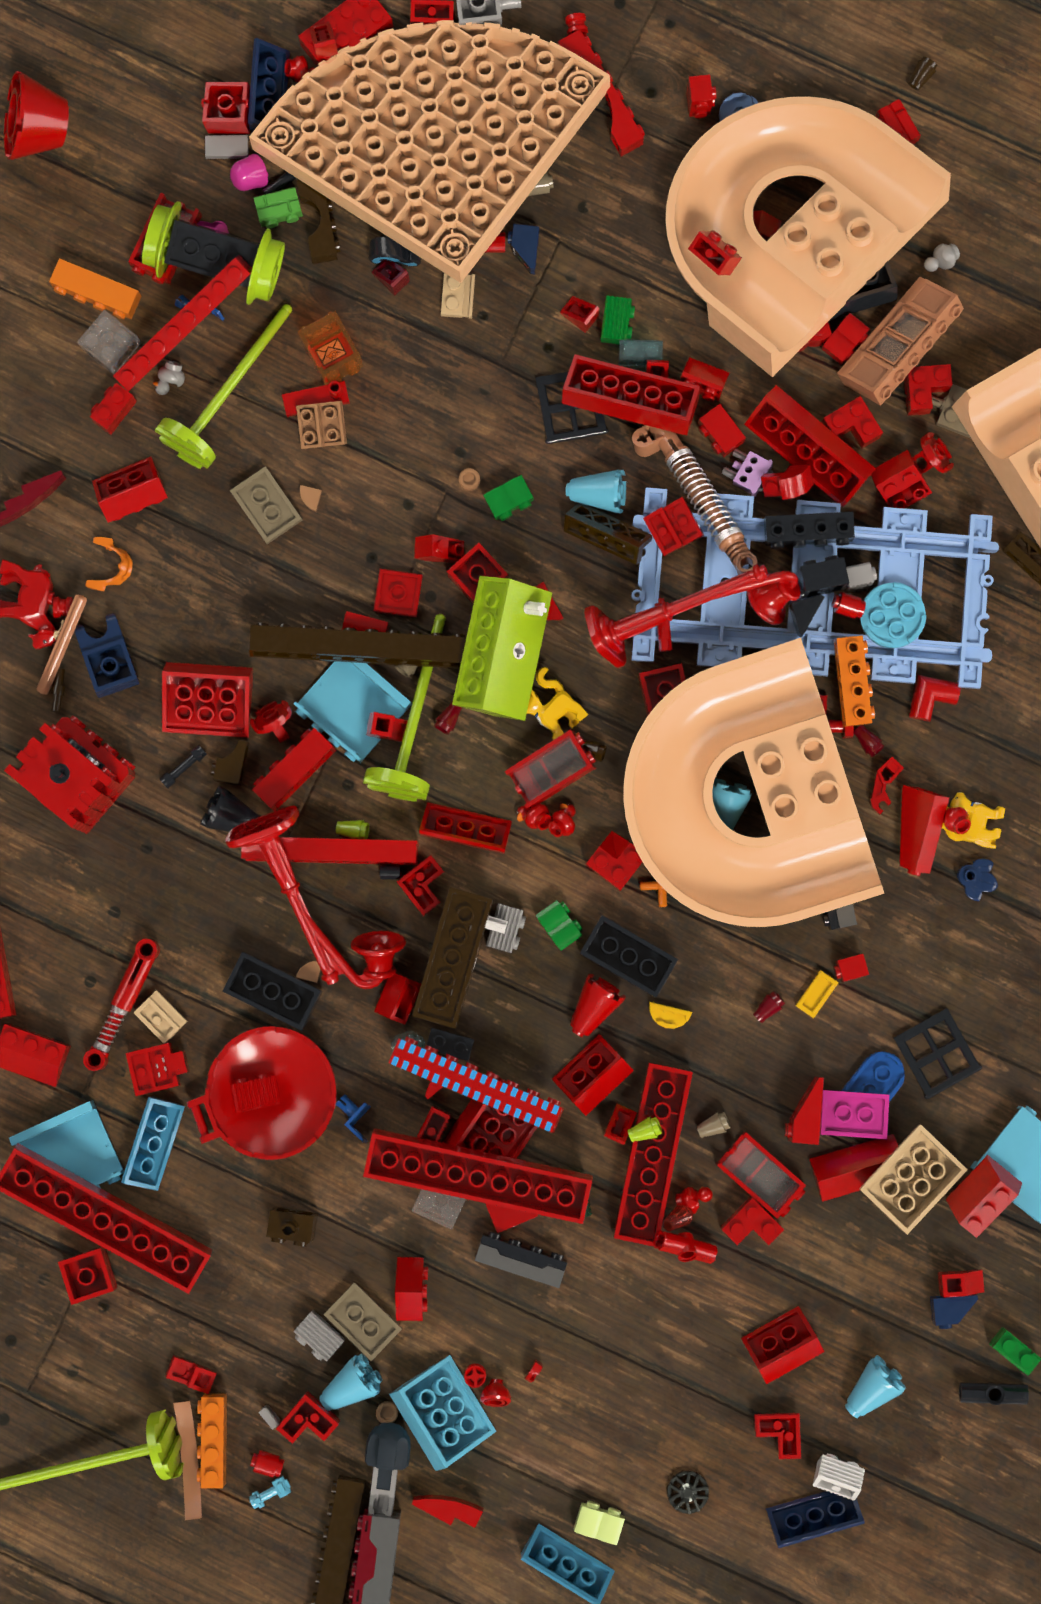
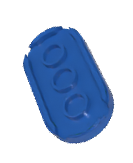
[841,1052,905,1102]

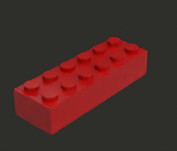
[562,354,700,436]
[744,385,876,508]

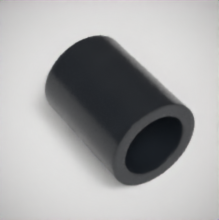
[380,864,400,880]

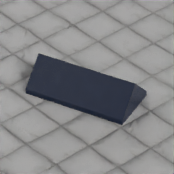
[248,38,290,133]
[766,1491,865,1548]

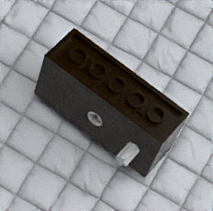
[412,887,508,1029]

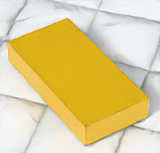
[795,970,839,1019]

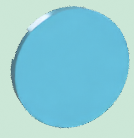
[860,582,926,648]

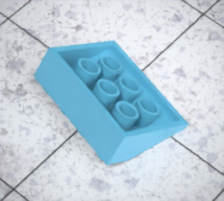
[389,1355,496,1471]

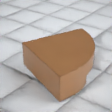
[300,485,322,512]
[296,961,321,983]

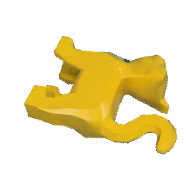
[527,667,588,740]
[942,792,1005,849]

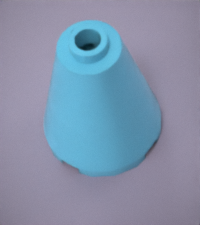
[566,469,626,513]

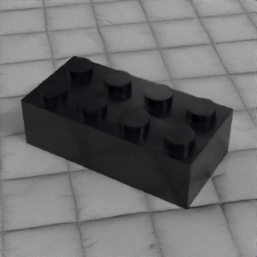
[580,916,678,998]
[222,952,323,1031]

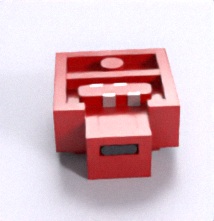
[126,1043,190,1096]

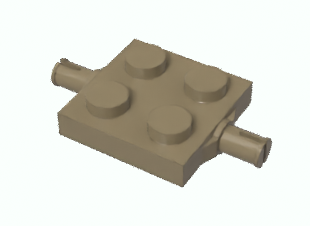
[932,384,971,438]

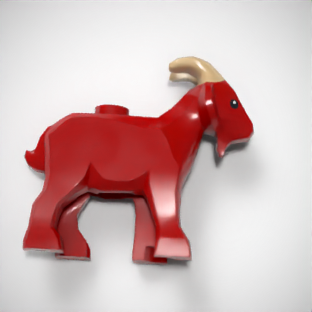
[0,559,65,649]

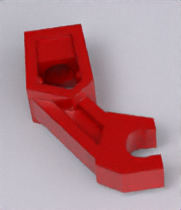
[870,757,904,815]

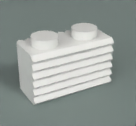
[813,1454,865,1500]

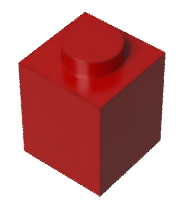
[833,954,869,982]

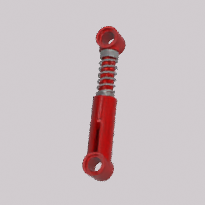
[83,939,160,1071]

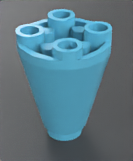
[713,778,752,830]
[319,1353,383,1411]
[845,1355,906,1418]

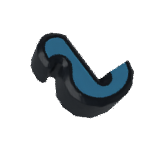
[368,236,421,267]

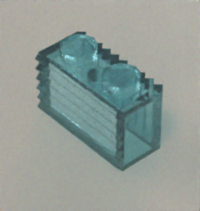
[618,340,663,367]

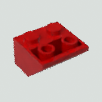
[680,357,729,402]
[871,450,932,509]

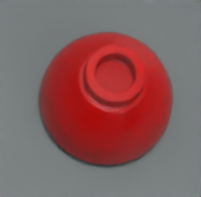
[480,1379,511,1407]

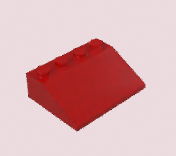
[162,662,253,738]
[442,1071,538,1159]

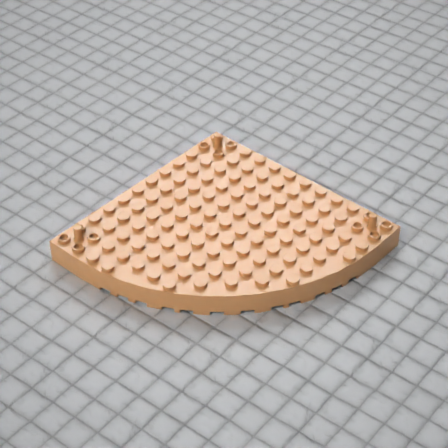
[249,20,610,283]

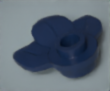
[957,859,998,901]

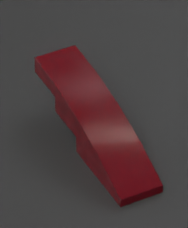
[0,470,67,527]

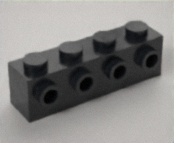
[764,512,855,549]

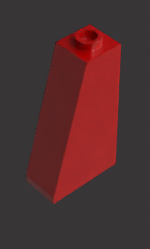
[900,785,950,876]

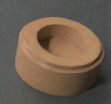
[459,468,480,491]
[376,1401,398,1423]

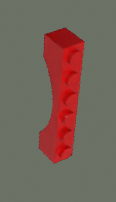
[558,29,645,157]

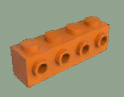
[49,258,142,320]
[833,635,875,727]
[197,1393,227,1488]

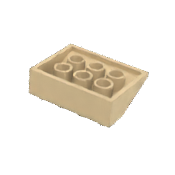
[859,1124,968,1235]

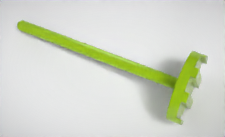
[155,304,292,469]
[363,614,446,802]
[0,1410,184,1490]

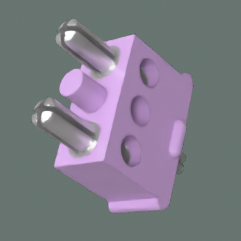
[722,449,773,497]

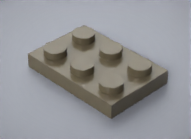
[230,466,303,544]
[324,1282,402,1361]

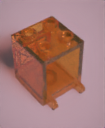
[297,311,363,385]

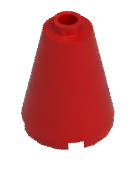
[570,974,626,1037]

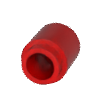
[831,592,866,619]
[250,1450,284,1478]

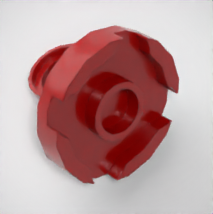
[913,432,954,473]
[250,700,292,743]

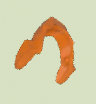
[86,537,133,591]

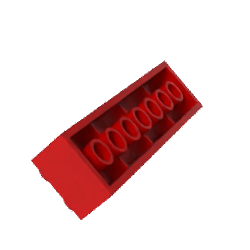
[613,1062,693,1247]

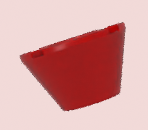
[4,71,69,160]

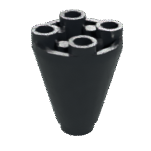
[200,785,260,832]

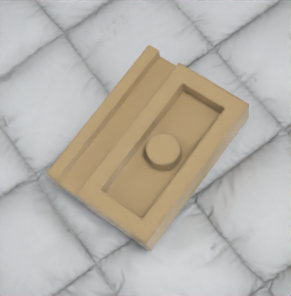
[441,273,475,319]
[134,990,188,1044]

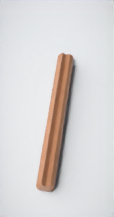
[36,594,87,695]

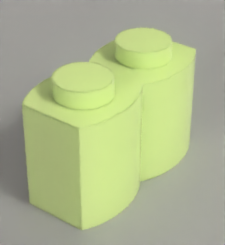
[573,1501,625,1545]

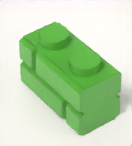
[254,187,303,228]

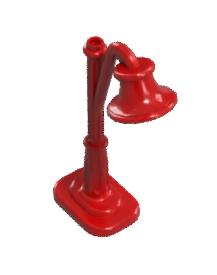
[584,564,801,668]
[225,806,406,989]

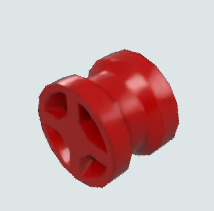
[565,13,588,35]
[53,596,73,618]
[464,1363,486,1388]

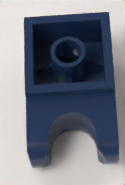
[74,613,140,698]

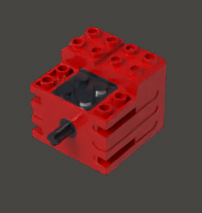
[4,715,136,834]

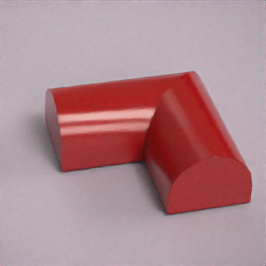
[909,675,961,722]
[396,855,444,916]
[754,1413,801,1459]

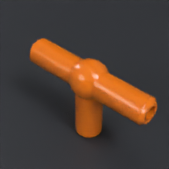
[640,881,667,907]

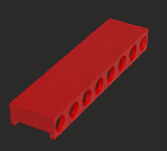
[241,837,419,865]

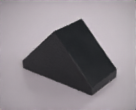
[789,595,825,637]

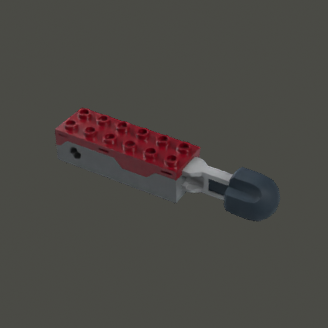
[349,1422,411,1604]

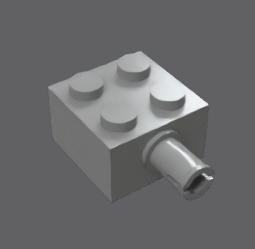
[456,0,521,27]

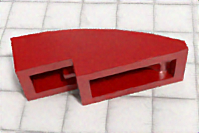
[411,1495,484,1528]

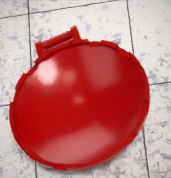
[187,1026,337,1160]

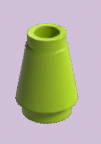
[336,820,369,839]
[628,1117,662,1142]

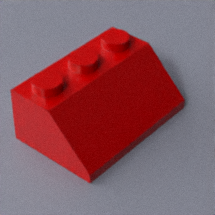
[92,456,168,523]
[0,1024,71,1087]
[552,1034,634,1116]
[946,1155,1022,1238]
[741,1306,824,1384]

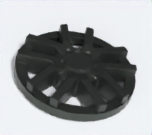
[667,1471,709,1514]

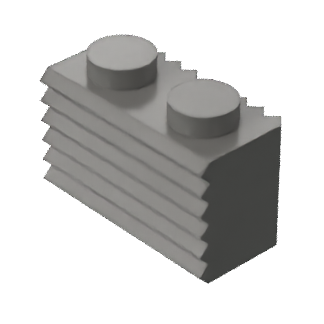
[843,562,877,594]
[486,904,526,953]
[294,1310,345,1361]

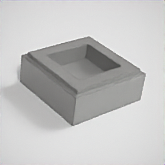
[259,1404,281,1430]

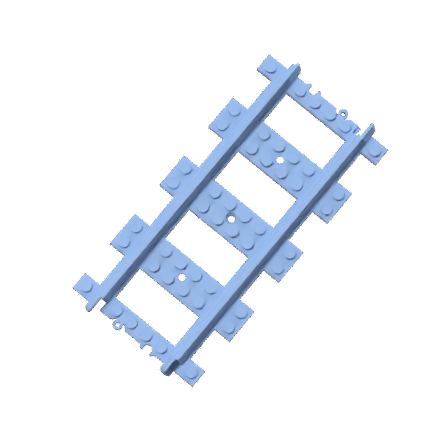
[631,488,999,689]

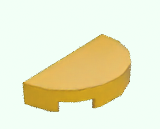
[649,1002,692,1029]

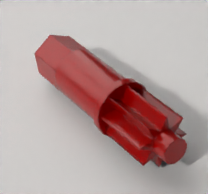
[655,598,672,652]

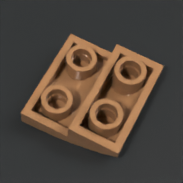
[296,401,347,449]

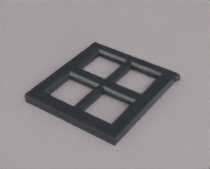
[536,371,609,444]
[893,1008,982,1099]

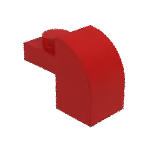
[761,464,814,500]
[366,712,408,742]

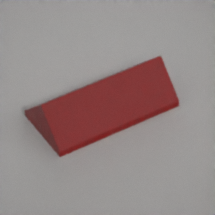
[419,802,512,854]
[809,1134,898,1202]

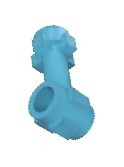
[249,1475,292,1509]

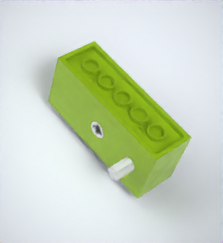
[452,576,552,721]

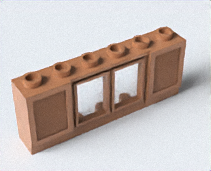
[837,277,964,406]

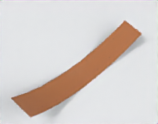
[173,1401,202,1520]

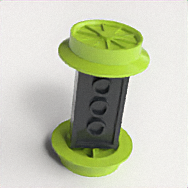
[142,201,285,305]

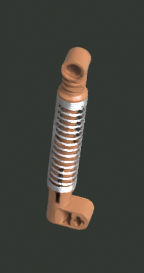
[632,425,758,575]

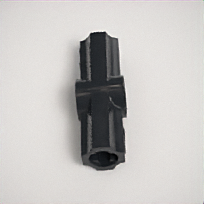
[959,1382,1029,1405]

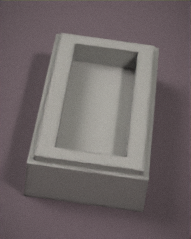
[205,135,249,159]

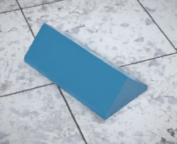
[121,1096,185,1191]
[521,1524,615,1604]

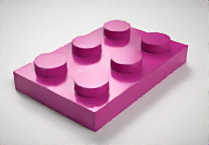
[820,1090,889,1139]

